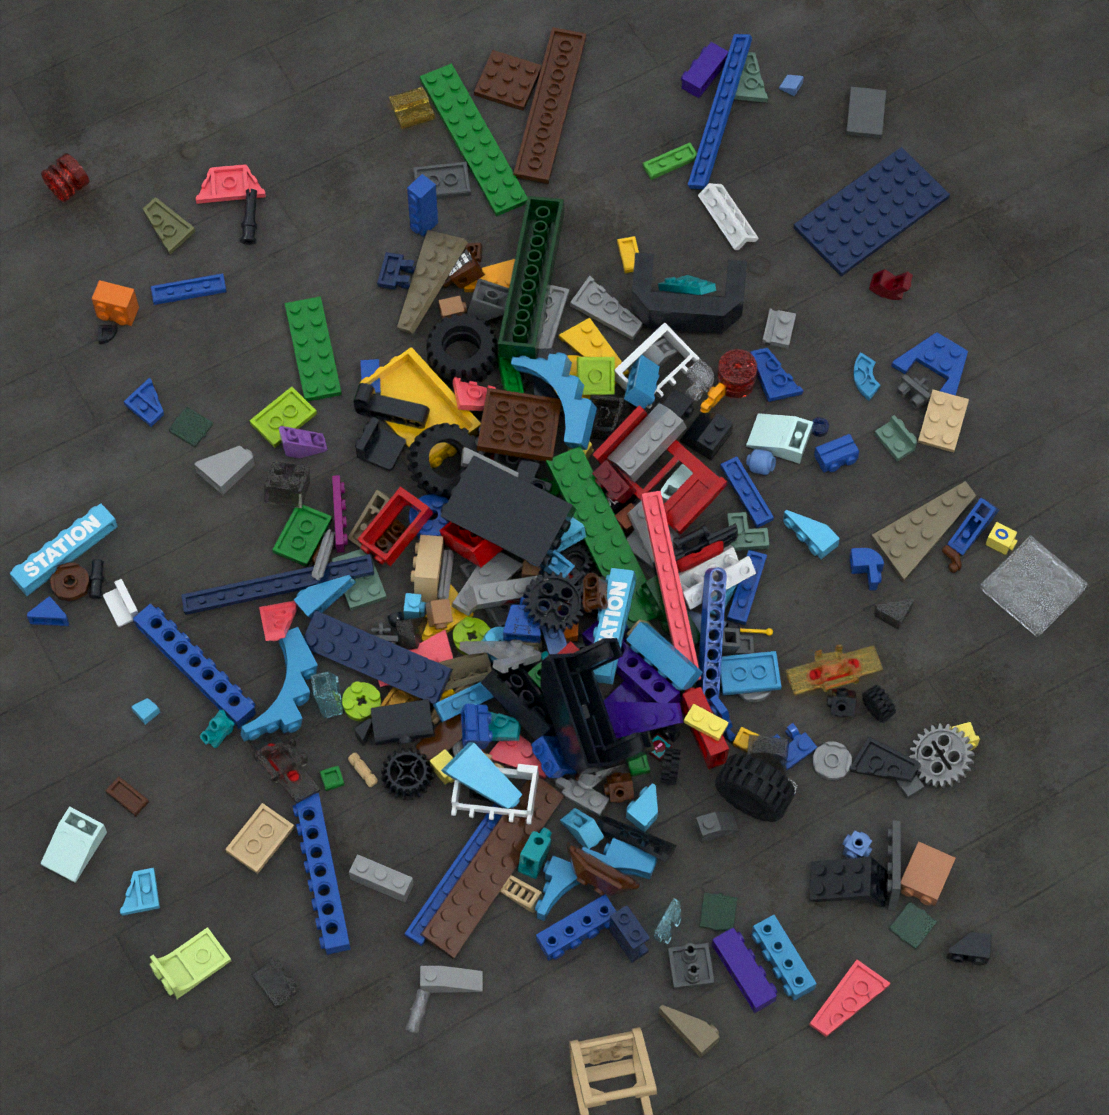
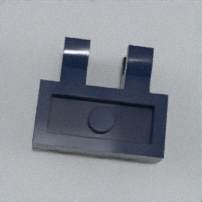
[377,252,416,290]

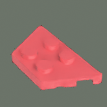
[196,164,266,204]

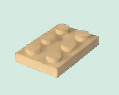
[918,390,969,453]
[225,803,295,874]

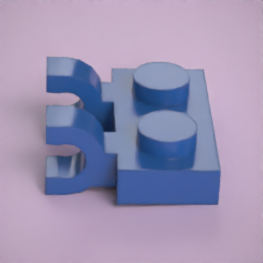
[770,723,817,772]

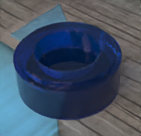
[811,417,829,437]

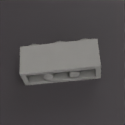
[349,854,414,903]

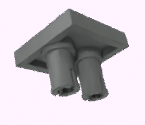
[668,943,715,990]

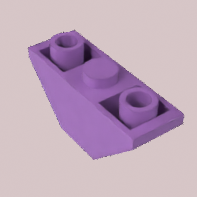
[279,426,328,458]

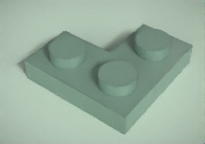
[727,512,769,551]

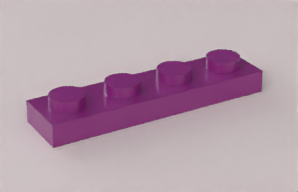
[332,475,348,553]

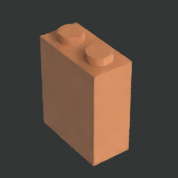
[900,841,956,906]

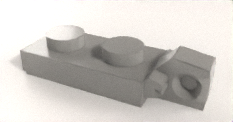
[555,777,609,817]

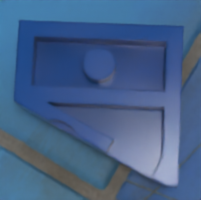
[124,378,164,427]
[709,695,736,743]

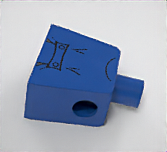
[503,597,541,644]

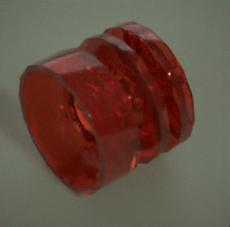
[41,153,90,202]
[717,349,757,398]

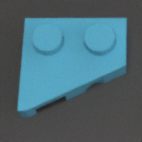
[120,868,160,916]

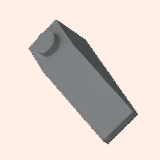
[420,966,483,993]

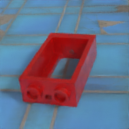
[357,486,433,567]
[681,687,729,769]

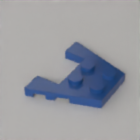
[891,332,968,396]

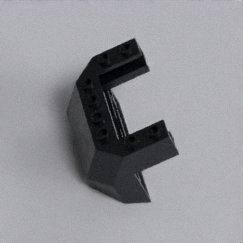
[631,253,747,334]
[540,638,655,774]

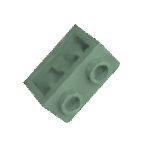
[874,415,917,462]

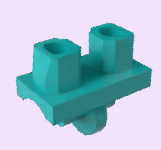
[200,710,234,748]

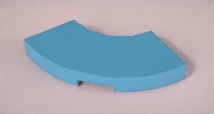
[853,352,880,401]

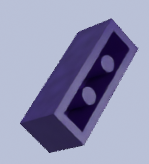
[681,42,728,98]

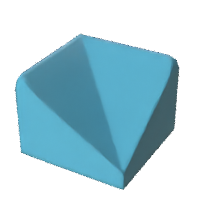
[131,698,160,725]

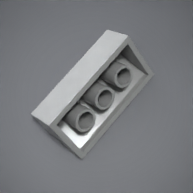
[607,403,687,483]

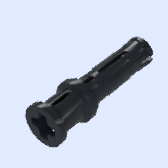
[240,189,257,245]

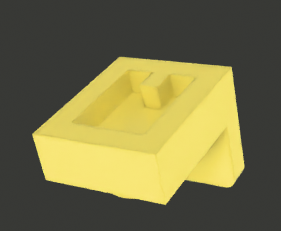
[951,722,980,751]

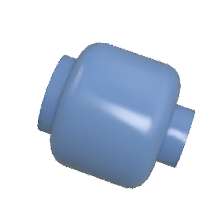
[746,449,776,475]

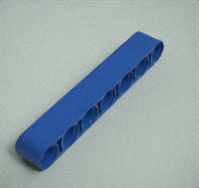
[697,567,727,703]

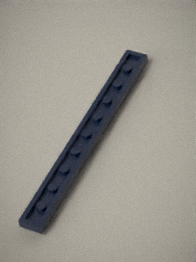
[181,554,374,615]

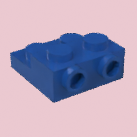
[531,736,577,778]

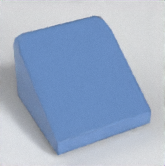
[779,75,804,96]

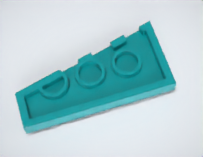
[658,275,716,295]

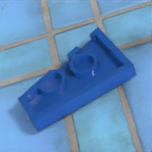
[749,348,804,402]

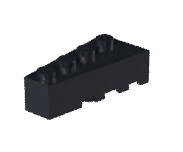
[480,664,555,740]

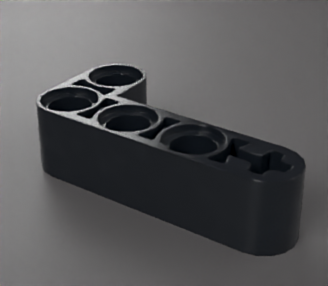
[353,383,430,429]

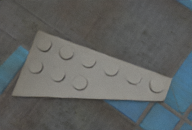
[397,230,468,334]
[871,481,976,582]

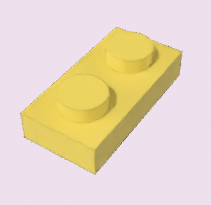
[684,704,729,741]

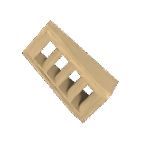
[499,875,544,913]

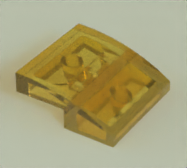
[389,87,435,129]

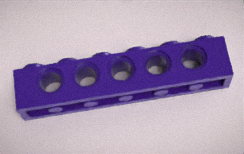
[582,621,681,703]

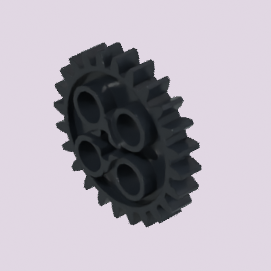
[522,571,585,633]

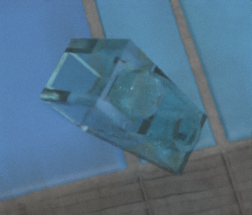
[311,671,343,718]

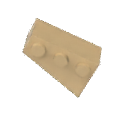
[411,535,443,604]

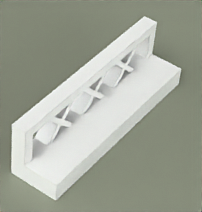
[698,183,759,250]

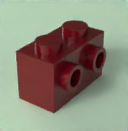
[592,460,636,504]

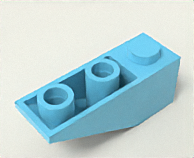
[783,510,840,559]

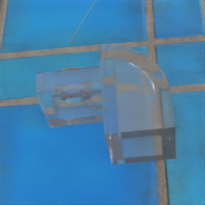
[685,359,714,401]

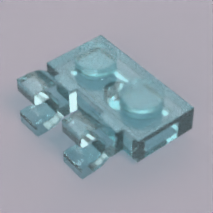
[654,898,682,944]

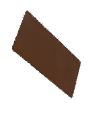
[415,714,462,760]

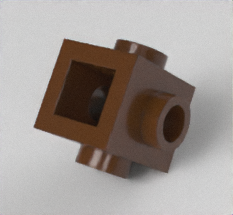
[603,772,634,803]

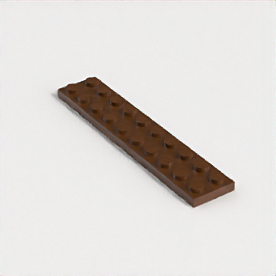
[513,27,587,184]
[420,777,564,959]

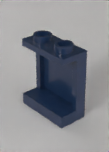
[609,906,649,963]

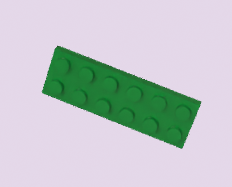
[285,296,342,402]

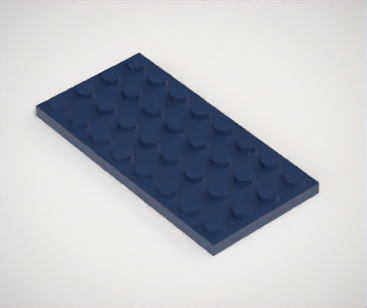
[793,147,950,277]

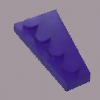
[604,701,684,739]

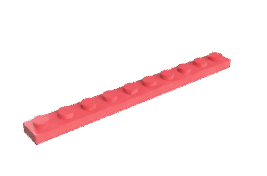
[641,491,701,681]

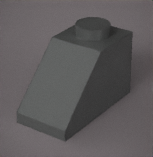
[695,812,739,843]

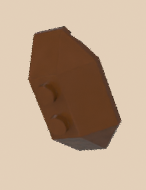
[566,842,640,896]

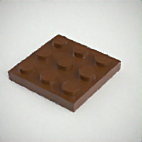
[474,50,542,111]

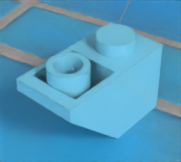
[626,783,658,832]

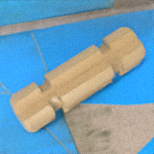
[348,752,378,787]

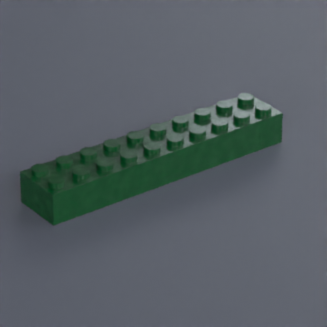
[498,196,565,359]

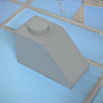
[642,338,678,366]

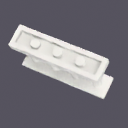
[678,545,756,610]

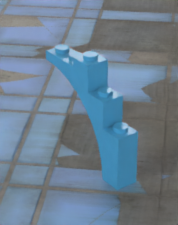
[511,352,597,450]
[241,627,318,741]
[535,838,658,921]

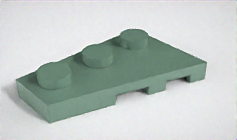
[734,52,768,103]

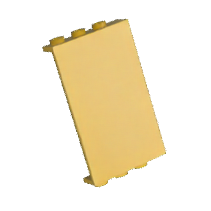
[360,347,481,468]

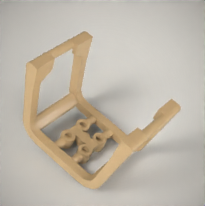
[569,1027,657,1115]

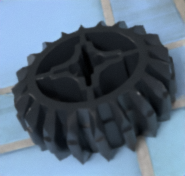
[380,747,434,800]

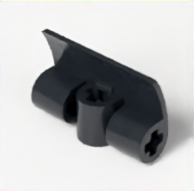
[371,699,435,746]

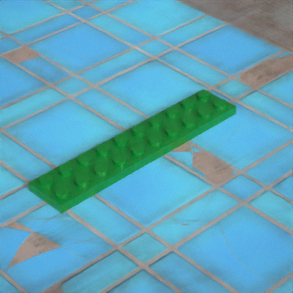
[420,63,528,216]
[545,446,659,631]

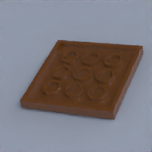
[477,388,561,461]

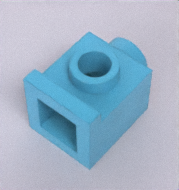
[404,593,426,621]

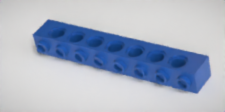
[133,604,256,729]
[293,793,351,955]

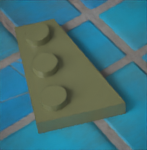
[143,197,195,255]

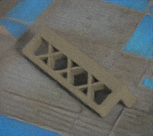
[418,652,492,698]

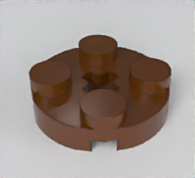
[50,563,90,601]

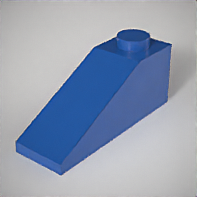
[948,498,1000,555]

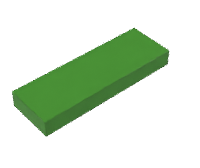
[643,143,697,180]

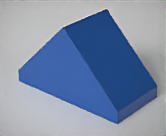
[27,596,69,626]

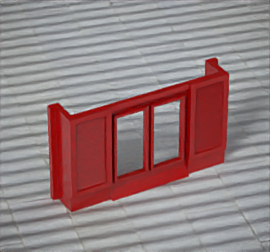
[592,405,727,535]

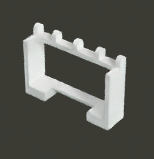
[615,323,700,409]
[451,764,539,824]

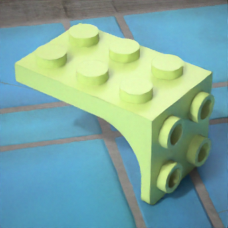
[149,927,231,999]

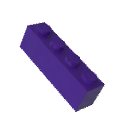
[712,927,777,1013]

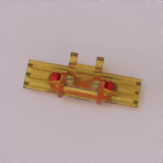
[785,644,883,695]

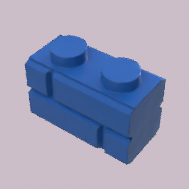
[814,434,859,473]
[461,704,493,749]

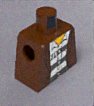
[443,246,485,289]

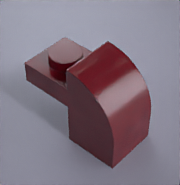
[869,269,913,300]

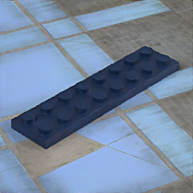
[304,610,453,704]

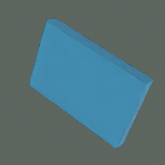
[720,651,781,695]

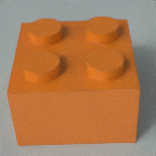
[92,280,139,326]

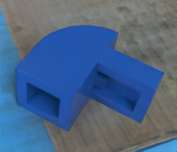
[849,548,884,590]

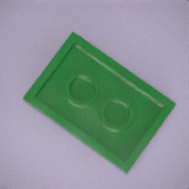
[272,503,332,567]

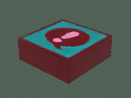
[649,734,672,762]

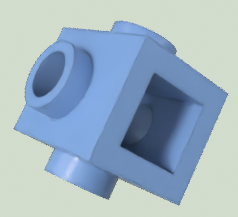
[842,831,873,859]

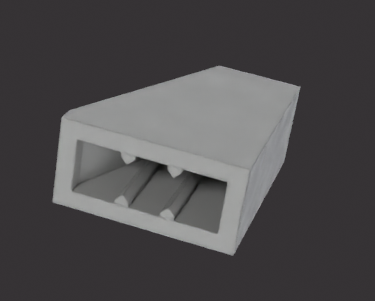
[194,446,255,495]

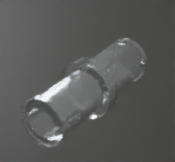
[405,989,430,1033]

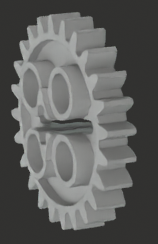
[909,723,975,788]

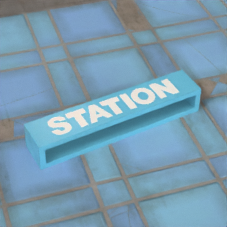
[10,504,118,596]
[593,568,637,684]

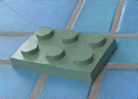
[332,549,387,611]

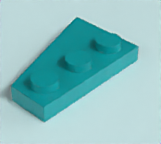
[488,711,521,741]

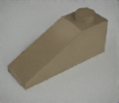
[348,490,392,547]
[659,1005,720,1058]

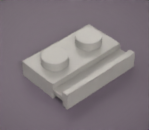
[762,309,796,349]

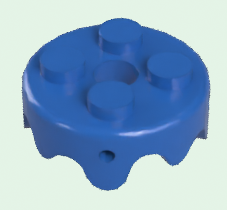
[409,494,450,539]

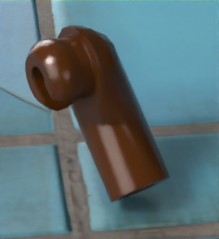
[942,545,962,573]

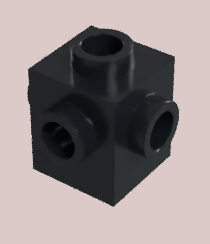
[827,687,856,717]

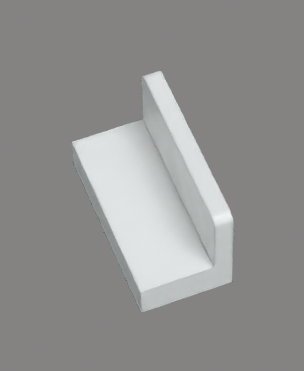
[103,579,138,627]

